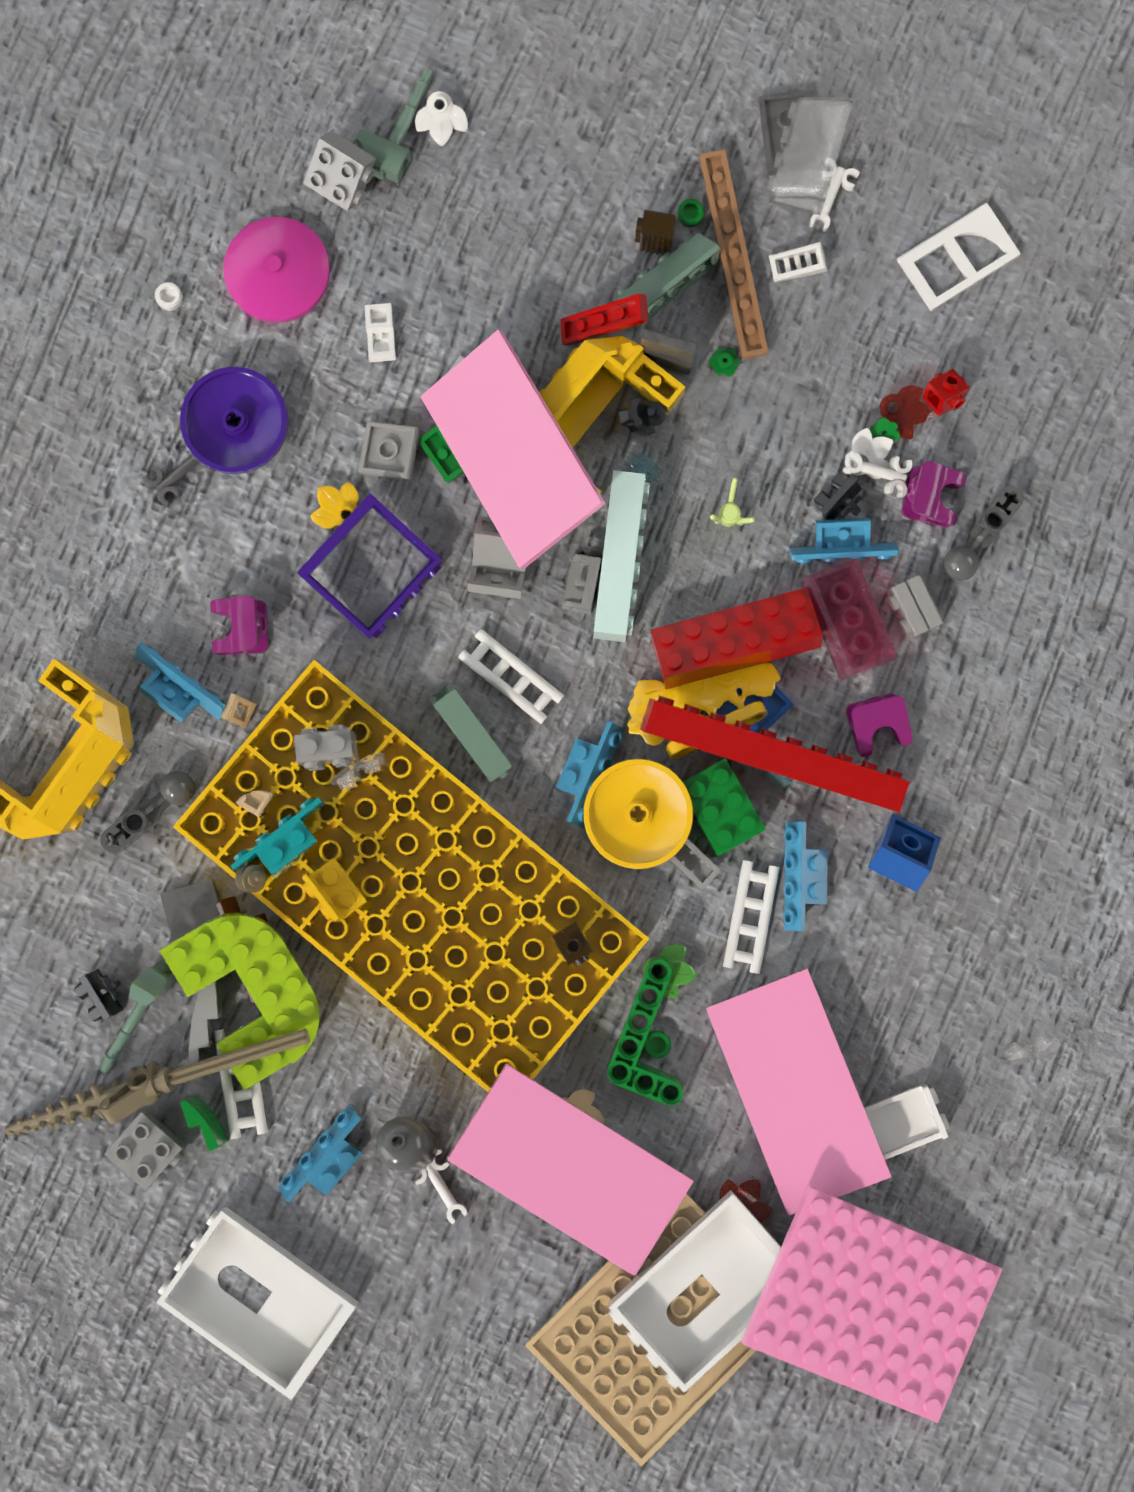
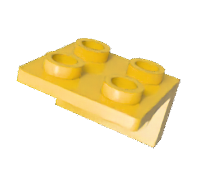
[302,857,368,922]

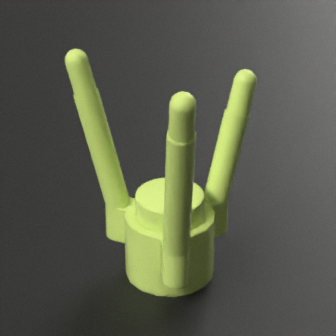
[710,478,755,527]

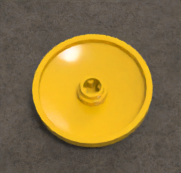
[584,759,693,869]

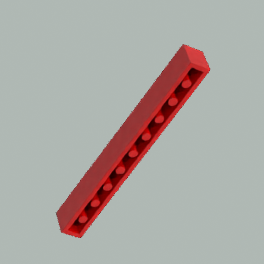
[640,695,910,813]

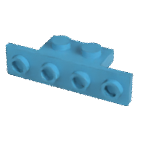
[789,518,899,563]
[135,643,226,723]
[556,721,624,828]
[783,822,828,931]
[279,1105,363,1202]

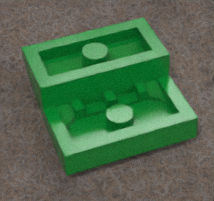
[418,425,465,484]
[180,1095,229,1151]

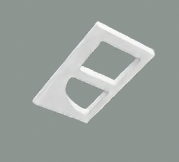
[897,203,1021,311]

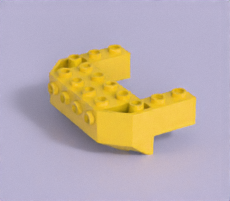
[539,336,686,496]
[0,659,134,840]

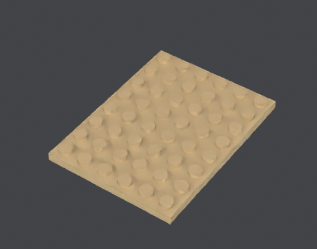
[525,1193,757,1467]

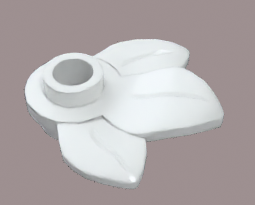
[415,91,468,146]
[845,428,893,479]

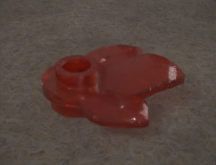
[879,385,932,439]
[719,1179,772,1223]

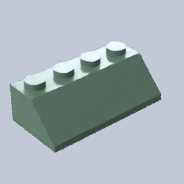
[616,233,720,330]

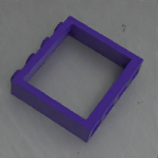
[297,493,442,639]

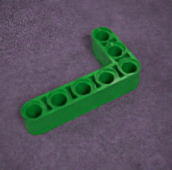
[607,955,683,1106]

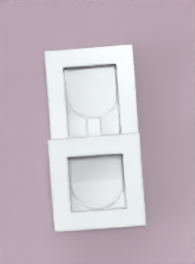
[365,303,396,362]

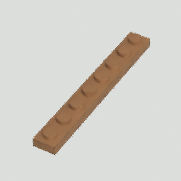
[699,149,769,360]

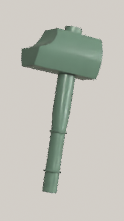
[356,69,434,183]
[99,961,176,1073]

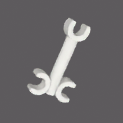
[809,159,860,232]
[843,453,912,498]
[415,1148,468,1224]

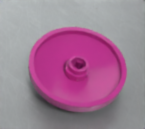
[223,217,330,323]

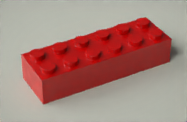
[650,587,823,689]

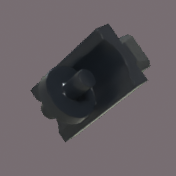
[619,398,666,435]
[814,472,862,520]
[74,969,123,1022]

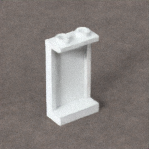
[864,1083,950,1160]

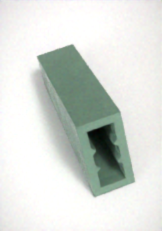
[428,682,512,782]

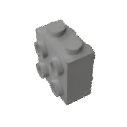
[303,131,376,211]
[294,725,359,771]
[104,1109,187,1191]

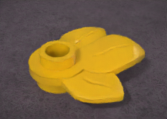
[310,482,359,529]

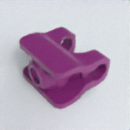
[901,461,967,527]
[210,596,269,656]
[846,693,913,757]

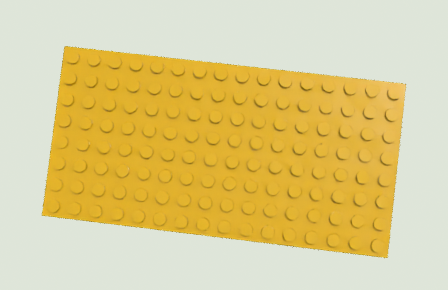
[173,660,650,1092]

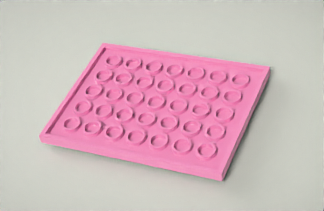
[741,1185,1002,1423]

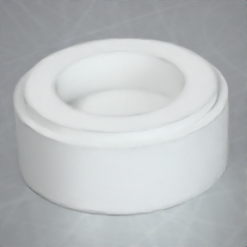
[155,282,183,311]

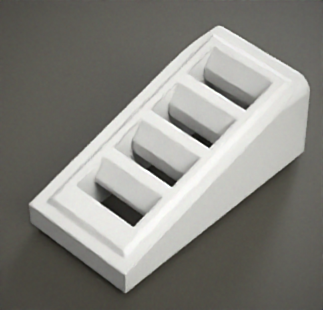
[769,242,828,282]

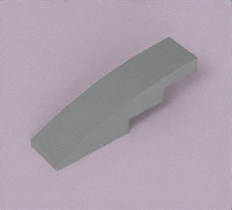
[669,839,721,890]
[189,979,223,1065]

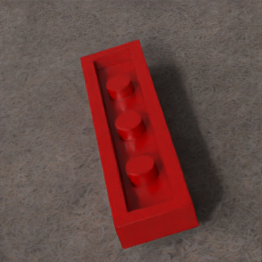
[560,293,648,346]

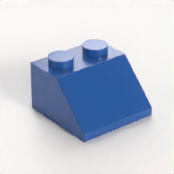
[868,813,941,892]

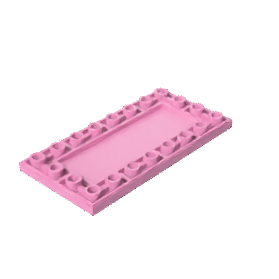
[420,330,606,569]
[706,968,892,1216]
[447,1063,694,1276]

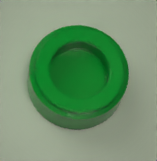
[677,199,704,227]
[644,1030,671,1058]

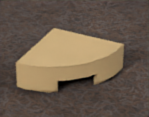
[236,790,274,818]

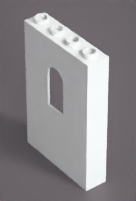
[608,1190,781,1393]
[156,1207,359,1400]

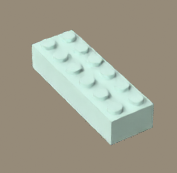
[593,470,650,642]

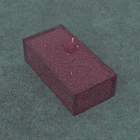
[801,558,897,682]

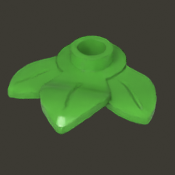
[643,944,697,999]

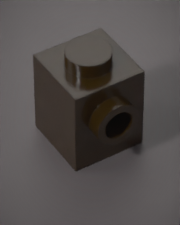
[552,922,592,967]

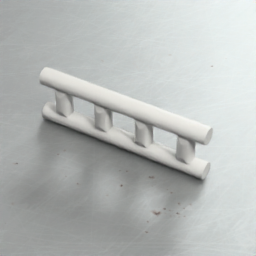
[458,629,565,724]
[723,860,780,974]
[213,1025,268,1139]

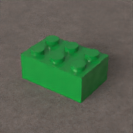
[683,758,766,857]

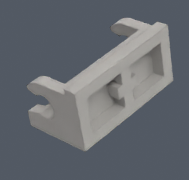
[562,554,601,614]

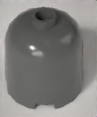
[376,1117,437,1174]

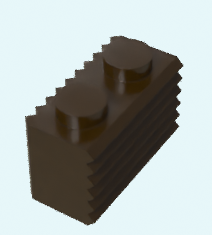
[635,210,676,256]

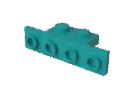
[230,797,325,875]

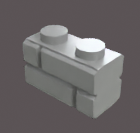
[887,574,944,639]

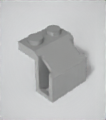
[468,516,526,599]

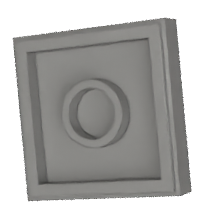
[358,421,420,481]

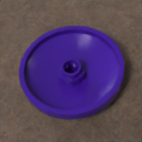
[180,367,288,474]

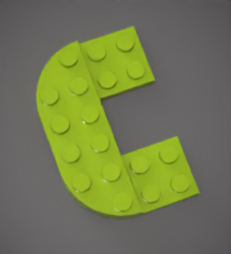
[159,913,319,1090]

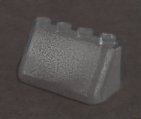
[766,97,853,216]

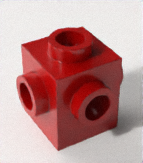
[922,369,970,417]

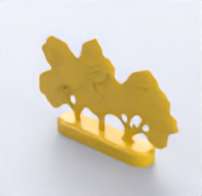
[627,663,781,760]

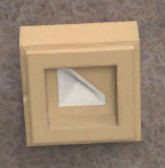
[220,693,256,728]

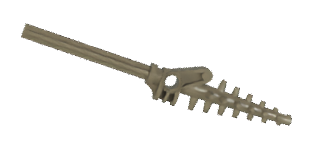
[5,1028,310,1136]

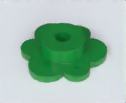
[709,348,740,377]
[870,417,900,442]

